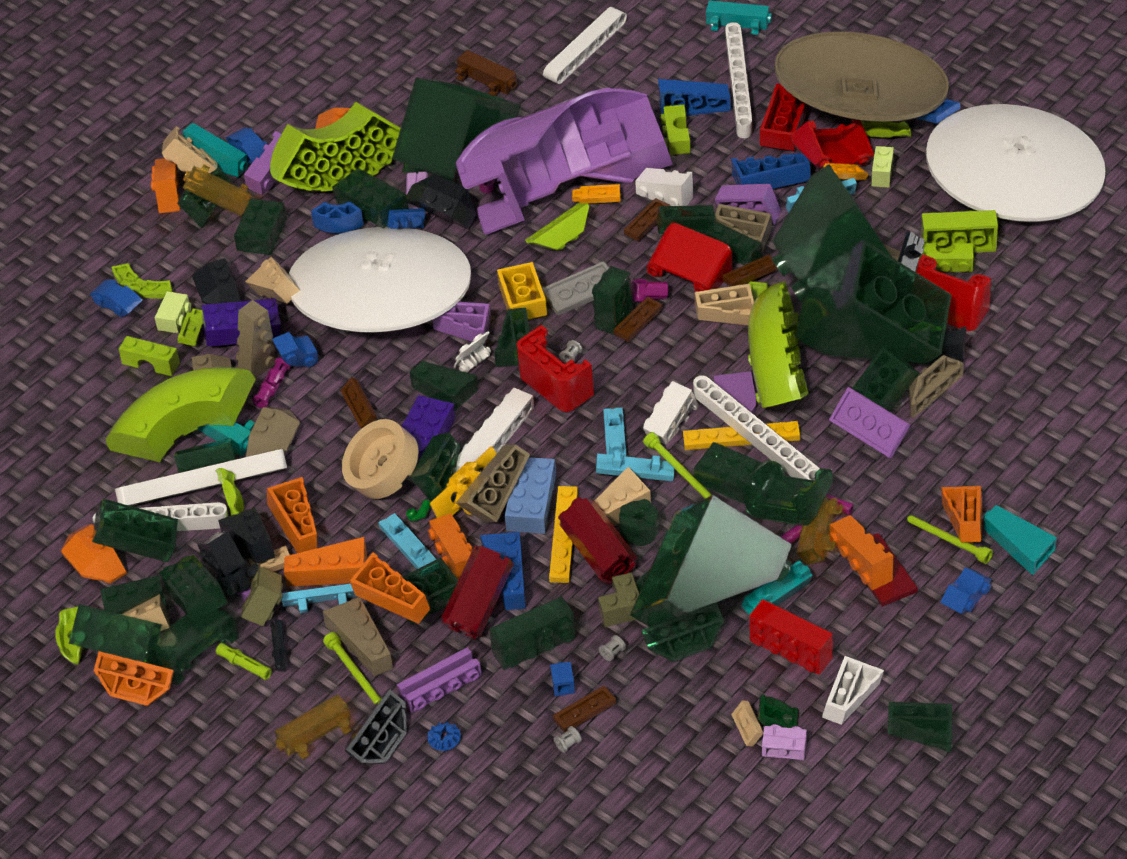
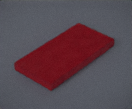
[866,533,918,607]

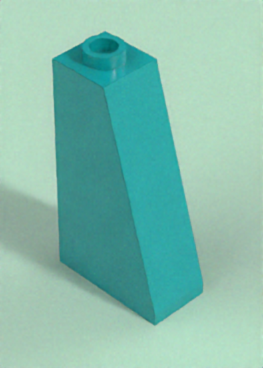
[183,123,248,177]
[983,505,1057,575]

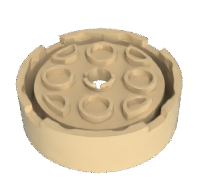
[342,419,418,499]

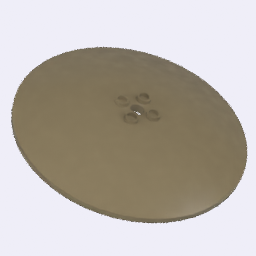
[774,32,949,121]

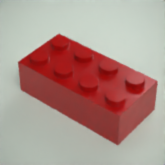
[760,84,810,151]
[749,599,833,675]

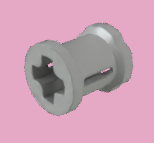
[559,340,583,364]
[599,635,626,662]
[553,726,581,753]

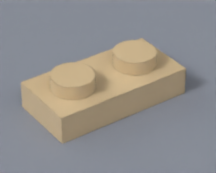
[249,546,290,572]
[731,701,763,747]

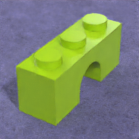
[660,105,690,155]
[919,243,973,272]
[119,336,180,376]

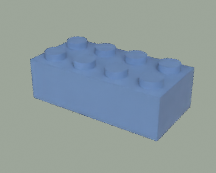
[505,457,556,534]

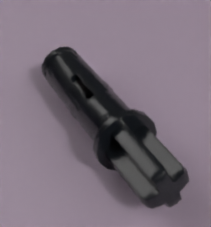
[270,619,288,672]

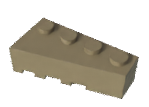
[456,444,530,523]
[323,597,393,676]

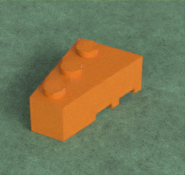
[151,158,180,213]
[941,486,982,543]

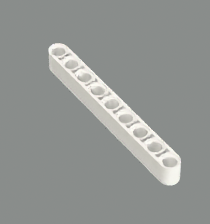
[725,22,752,138]
[693,376,823,489]
[115,449,287,508]

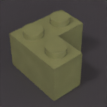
[241,566,283,626]
[598,573,644,627]

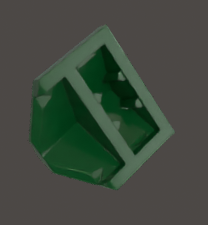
[758,694,798,728]

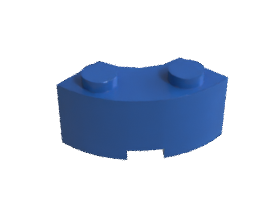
[225,127,268,165]
[311,201,364,233]
[90,279,142,317]
[272,332,319,367]
[940,567,992,614]

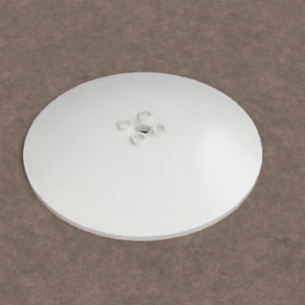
[926,104,1105,221]
[289,227,471,332]

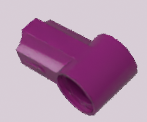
[631,279,668,301]

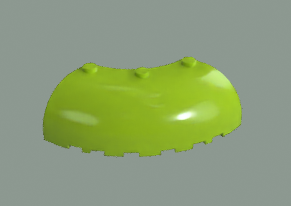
[270,102,412,191]
[748,281,809,408]
[106,367,256,462]

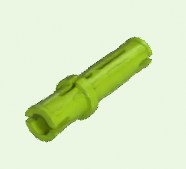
[216,643,272,680]

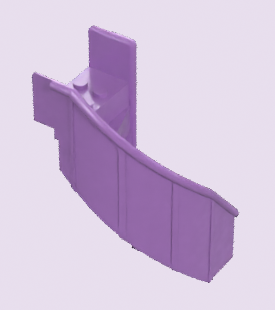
[456,88,672,234]

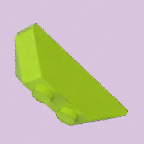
[525,203,589,251]

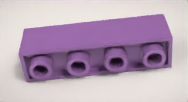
[397,647,482,713]

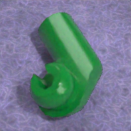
[406,500,431,522]

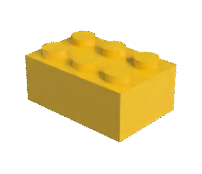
[497,262,547,323]

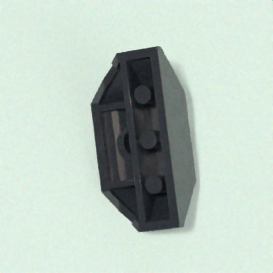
[404,174,476,230]
[192,258,241,304]
[344,689,407,764]

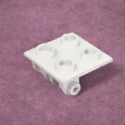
[454,331,491,373]

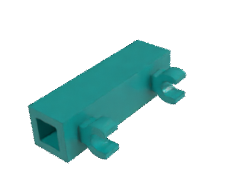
[706,0,772,35]
[197,420,255,456]
[741,561,813,615]

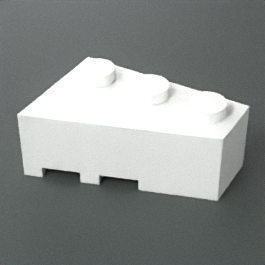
[635,168,693,209]
[643,381,699,445]
[822,656,884,725]

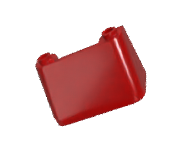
[790,119,874,169]
[647,223,732,292]
[909,254,991,331]

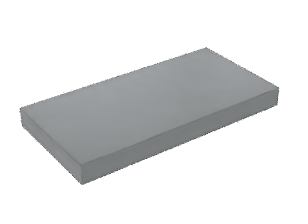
[542,261,622,316]

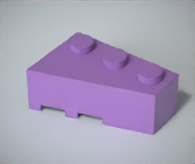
[244,131,281,195]
[715,184,781,225]
[432,302,491,346]

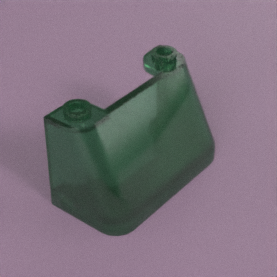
[740,460,833,526]
[145,603,239,685]

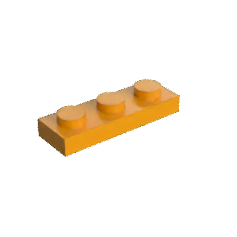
[822,163,869,181]

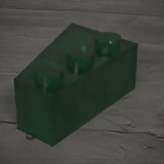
[494,307,530,367]
[410,361,478,411]
[100,575,166,620]
[888,702,952,753]

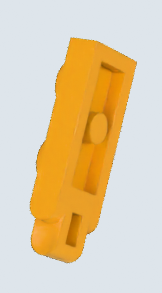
[572,184,621,204]

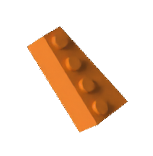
[267,477,317,553]
[427,513,473,585]
[828,515,893,590]
[284,537,367,587]
[350,552,430,624]

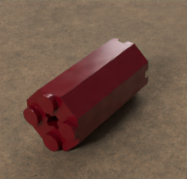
[558,497,637,584]
[441,546,514,640]

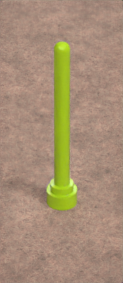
[643,432,712,500]
[907,515,993,564]
[323,632,380,704]

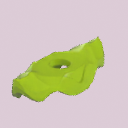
[860,120,912,138]
[215,468,244,516]
[55,606,85,665]

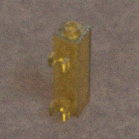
[183,164,252,216]
[797,494,843,565]
[275,694,352,760]

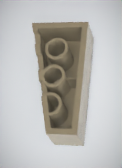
[235,300,277,379]

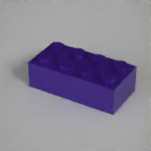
[202,298,281,347]
[402,395,455,474]

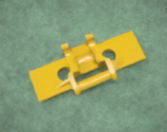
[430,446,496,518]

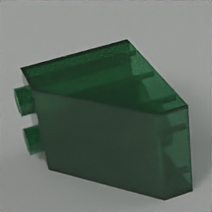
[392,77,521,182]
[771,164,894,310]
[795,240,951,364]
[630,495,792,627]

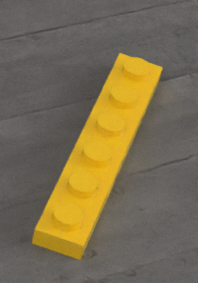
[683,421,800,450]
[549,486,578,583]

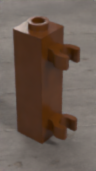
[455,50,517,97]

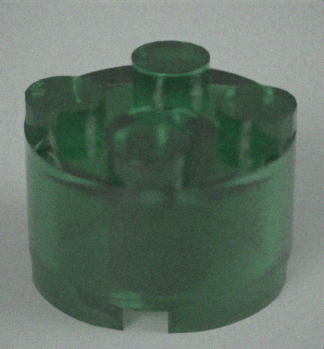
[619,499,659,546]

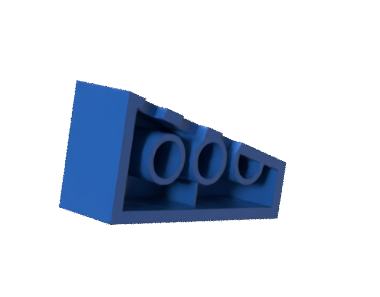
[658,79,731,116]
[731,153,811,189]
[480,532,526,610]

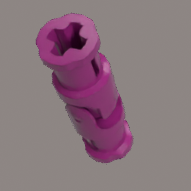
[252,357,291,408]

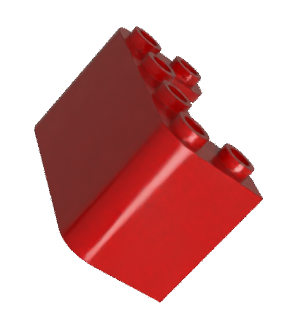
[517,325,594,412]

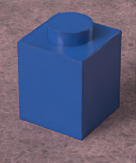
[550,662,575,696]

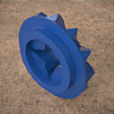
[427,721,461,751]

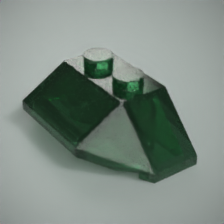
[641,602,724,662]

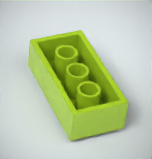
[921,210,998,253]

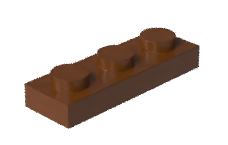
[624,198,670,242]
[723,254,779,287]
[614,297,663,342]
[340,377,377,429]
[553,686,616,733]

